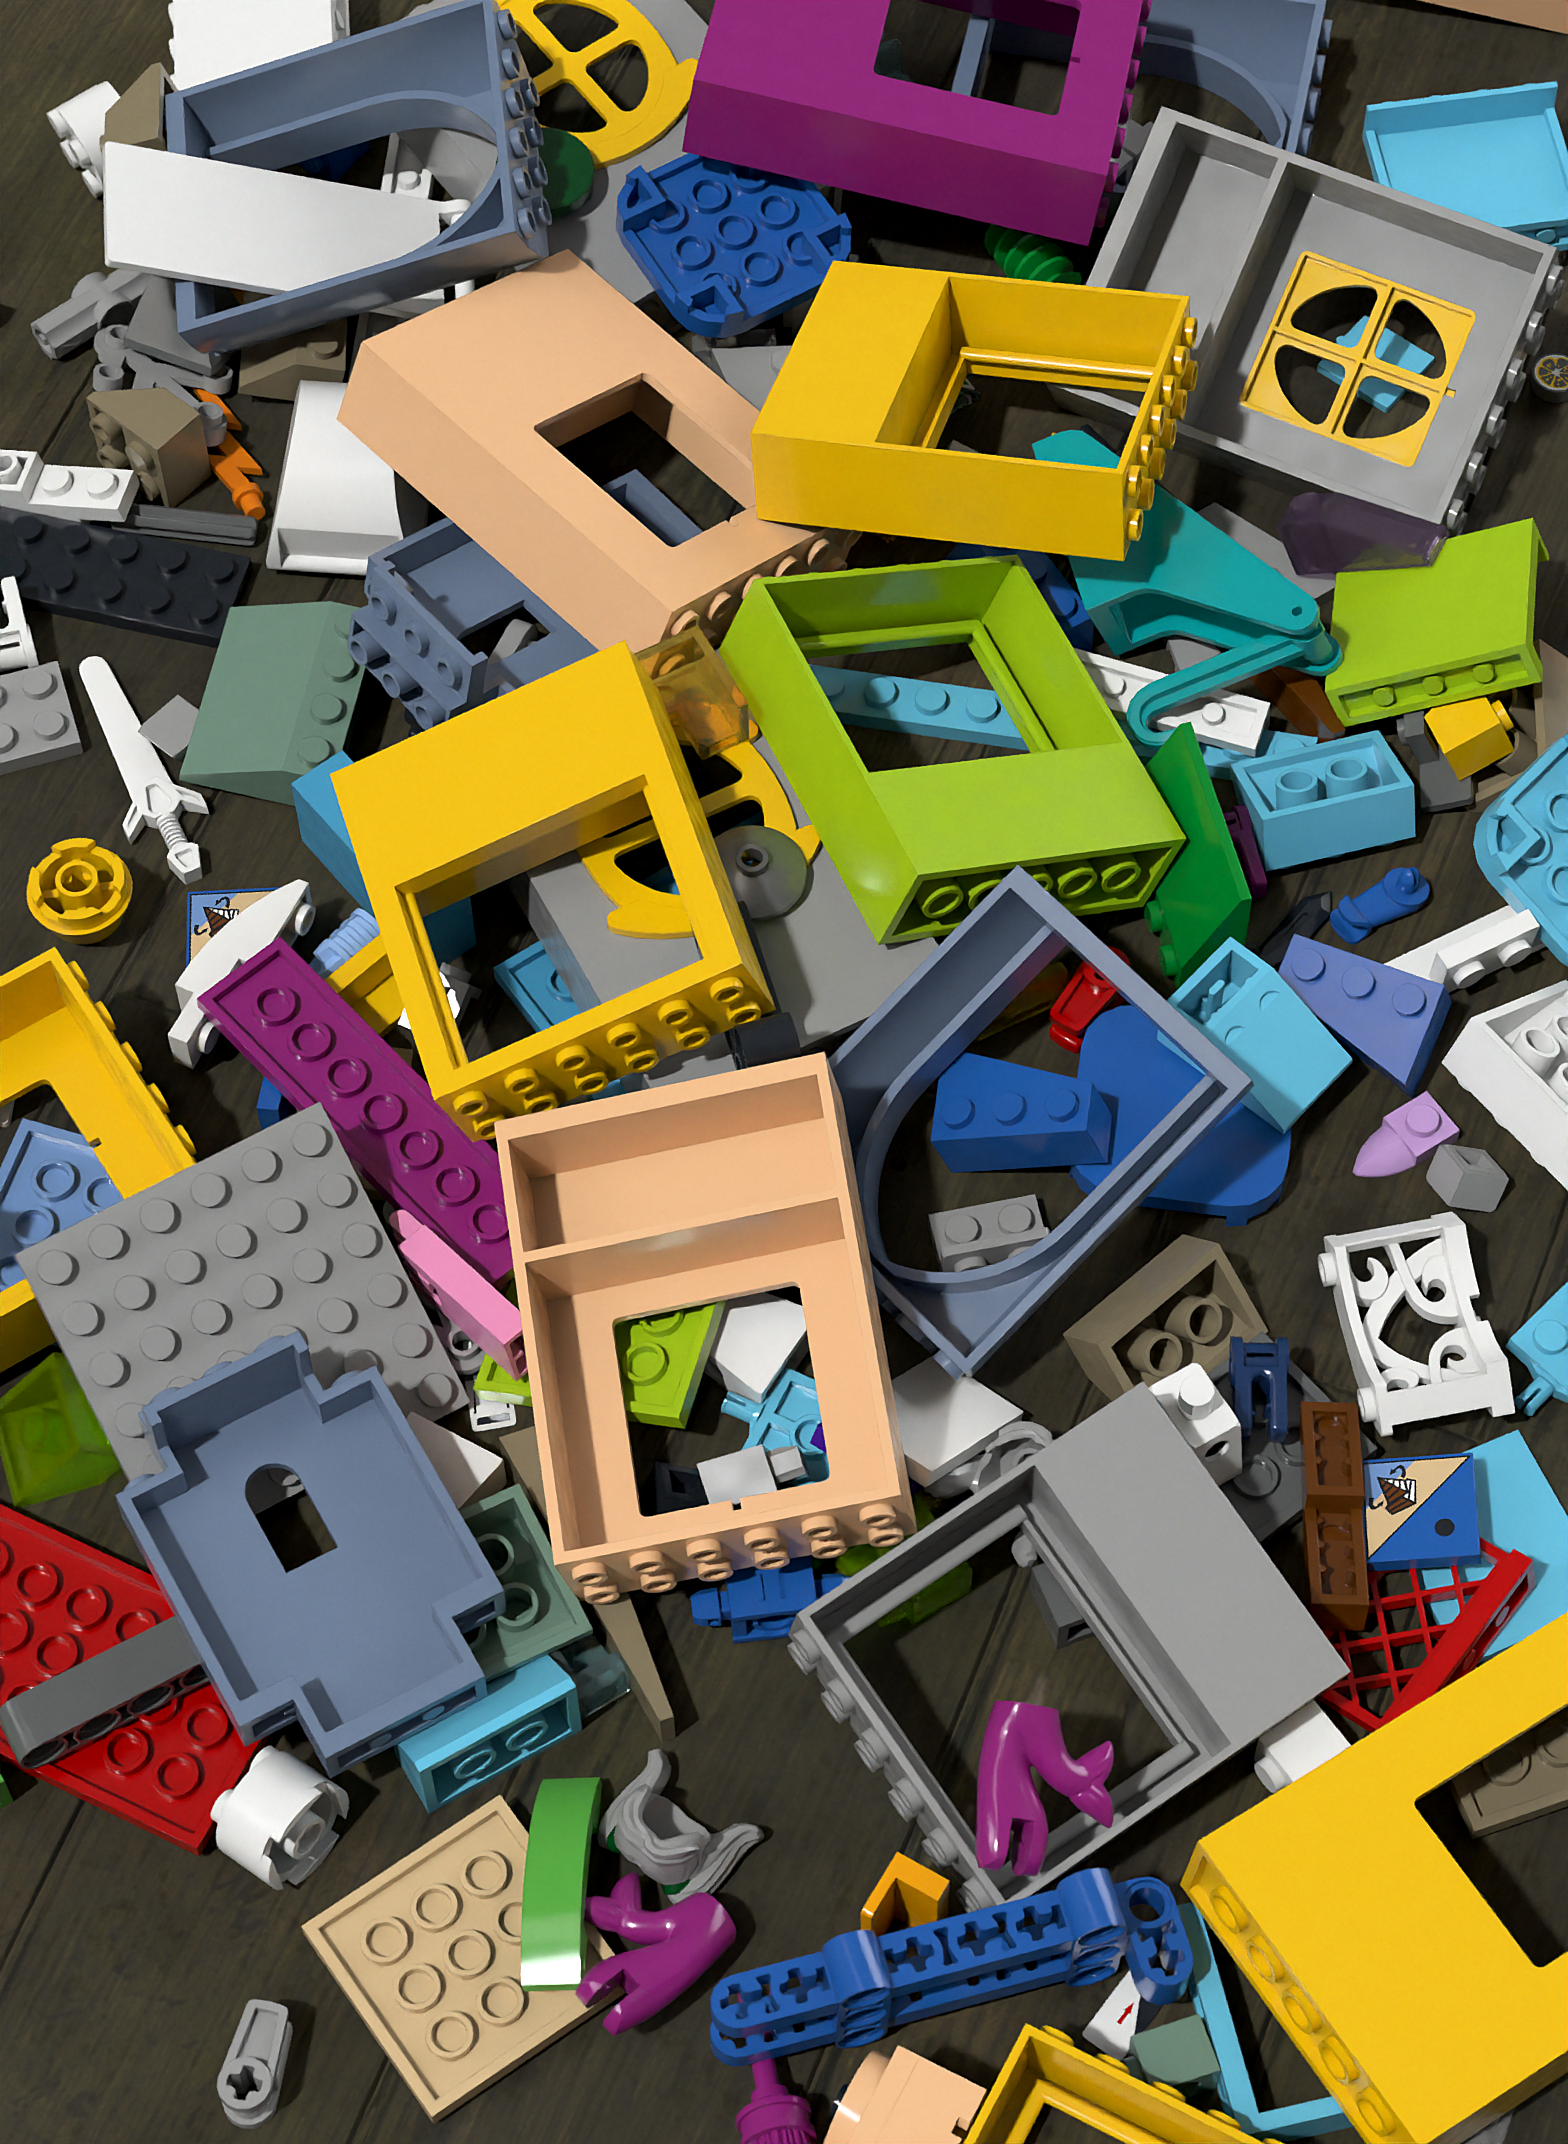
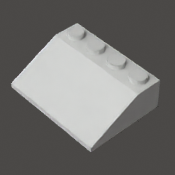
[1442,980,1568,1191]

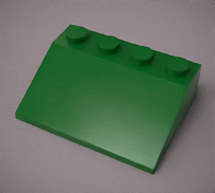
[1143,722,1252,990]

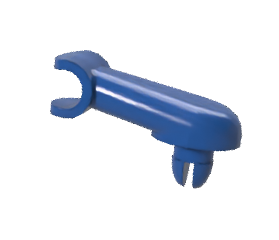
[1329,867,1429,945]

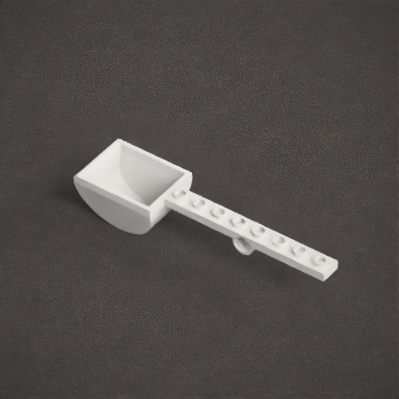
[266,133,435,576]

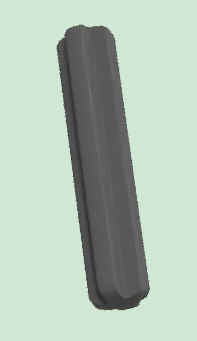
[110,503,259,546]

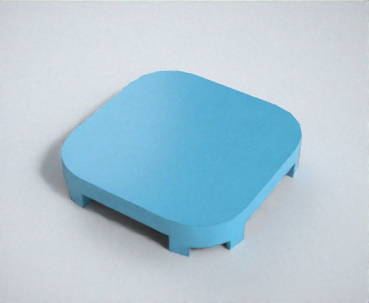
[1473,733,1568,967]

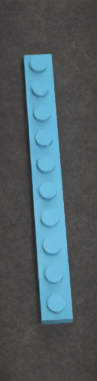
[808,664,1318,780]

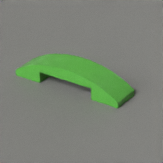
[521,1777,602,1992]

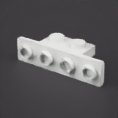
[1384,905,1546,993]

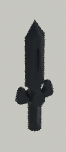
[1245,890,1331,973]

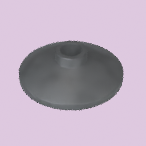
[714,826,807,921]

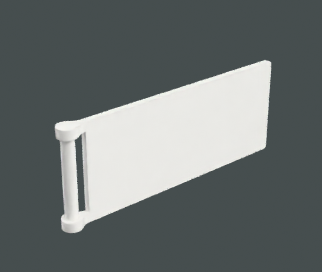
[103,141,475,319]

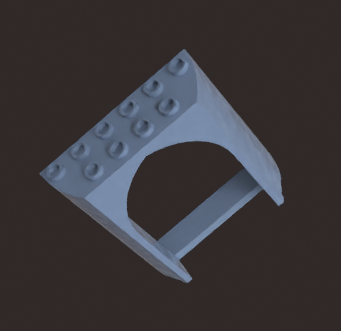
[165,0,552,357]
[951,0,1333,226]
[828,865,1254,1380]

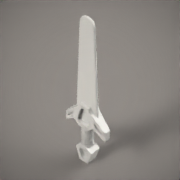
[79,656,209,885]

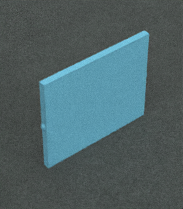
[1407,1430,1568,1663]

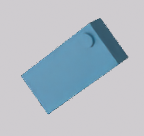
[291,750,477,969]

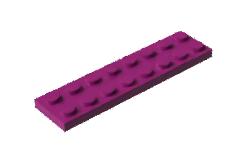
[197,937,515,1290]

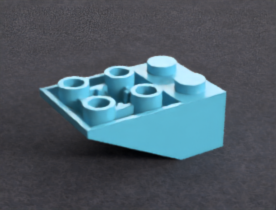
[1157,937,1353,1134]

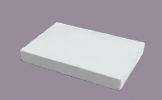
[891,1355,1024,1487]

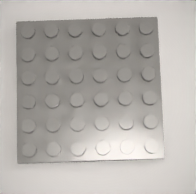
[14,1102,471,1515]

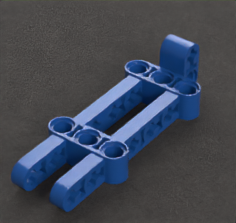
[710,1868,1194,2067]

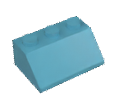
[1230,730,1416,872]
[394,1654,582,1814]

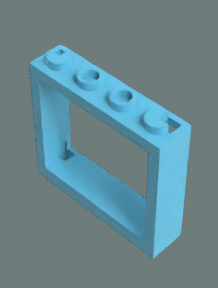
[1177,1902,1354,2143]

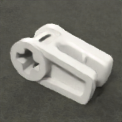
[0,576,39,672]

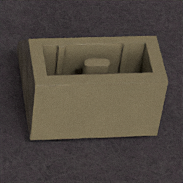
[86,387,212,508]

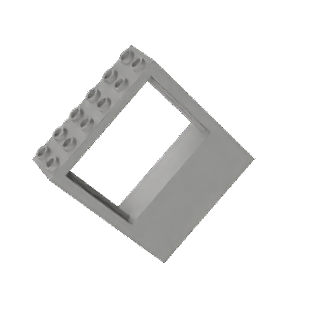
[787,1381,1351,1913]

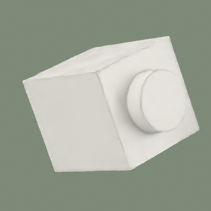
[1254,1700,1351,1793]

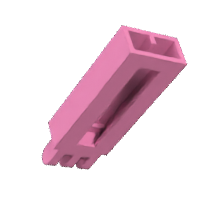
[389,1210,528,1381]

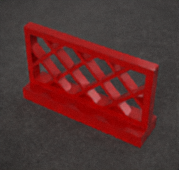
[1317,1537,1536,1733]

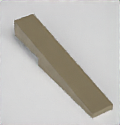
[499,1426,676,1742]

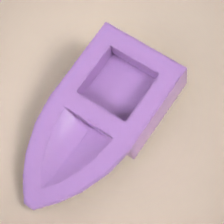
[1353,1091,1460,1177]

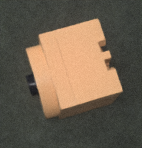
[824,2045,987,2144]

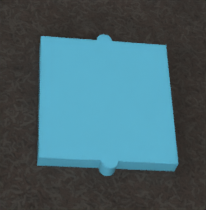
[1317,315,1435,414]

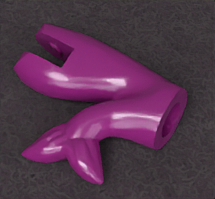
[976,1701,1114,1876]
[575,1872,736,2036]

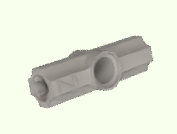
[31,269,152,360]

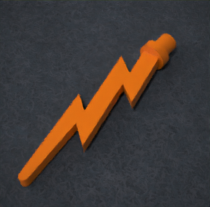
[192,387,266,521]

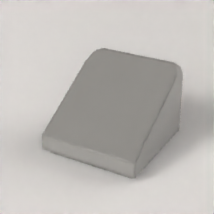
[138,695,199,763]

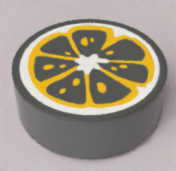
[1530,353,1568,403]

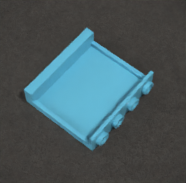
[1362,81,1568,251]

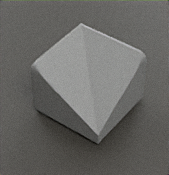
[1426,1144,1509,1212]

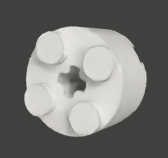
[47,81,120,198]
[211,1746,349,1890]

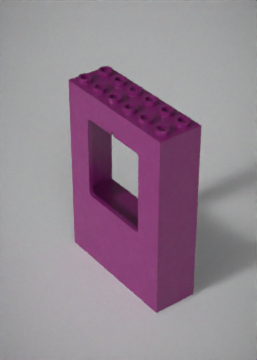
[682,0,1152,246]

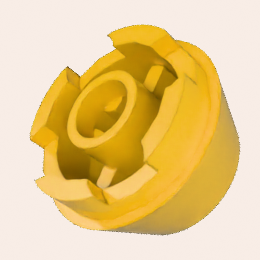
[27,838,132,944]

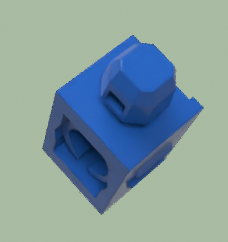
[690,1556,850,1644]

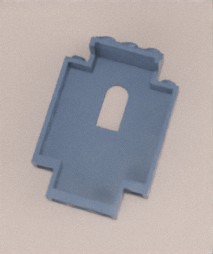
[347,469,715,730]
[115,1330,507,1778]

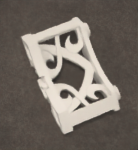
[1318,1212,1515,1437]

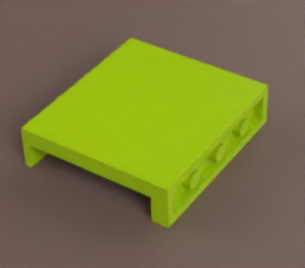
[1325,518,1549,727]

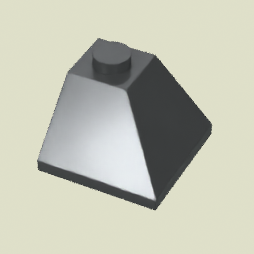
[123,274,241,377]

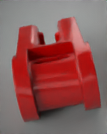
[1049,946,1130,1054]

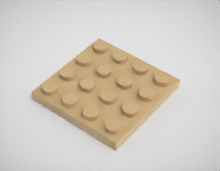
[301,1795,626,2124]

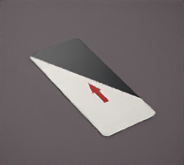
[1082,1953,1174,2061]

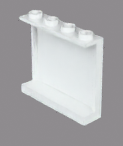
[168,0,350,91]

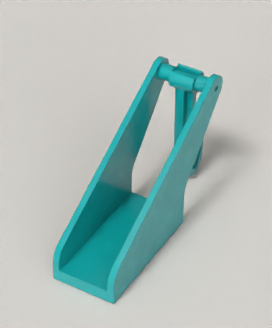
[1031,430,1343,750]

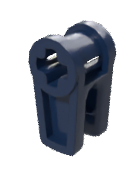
[1229,1336,1289,1443]

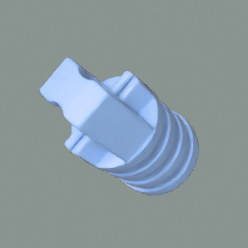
[309,908,380,980]

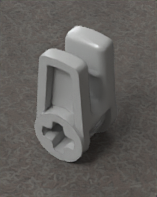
[217,1999,293,2129]

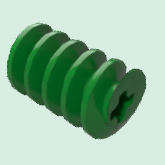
[984,224,1082,285]

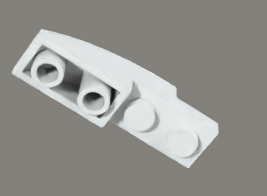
[0,450,140,524]
[168,879,316,1069]

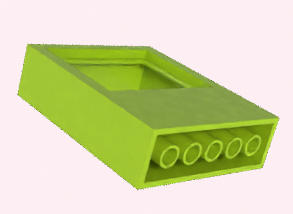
[718,554,1186,945]

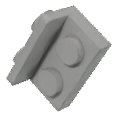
[928,1194,1050,1272]

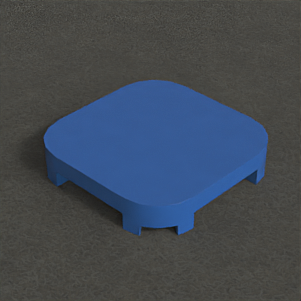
[616,153,852,338]
[1068,1005,1292,1227]

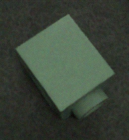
[1122,2014,1221,2098]

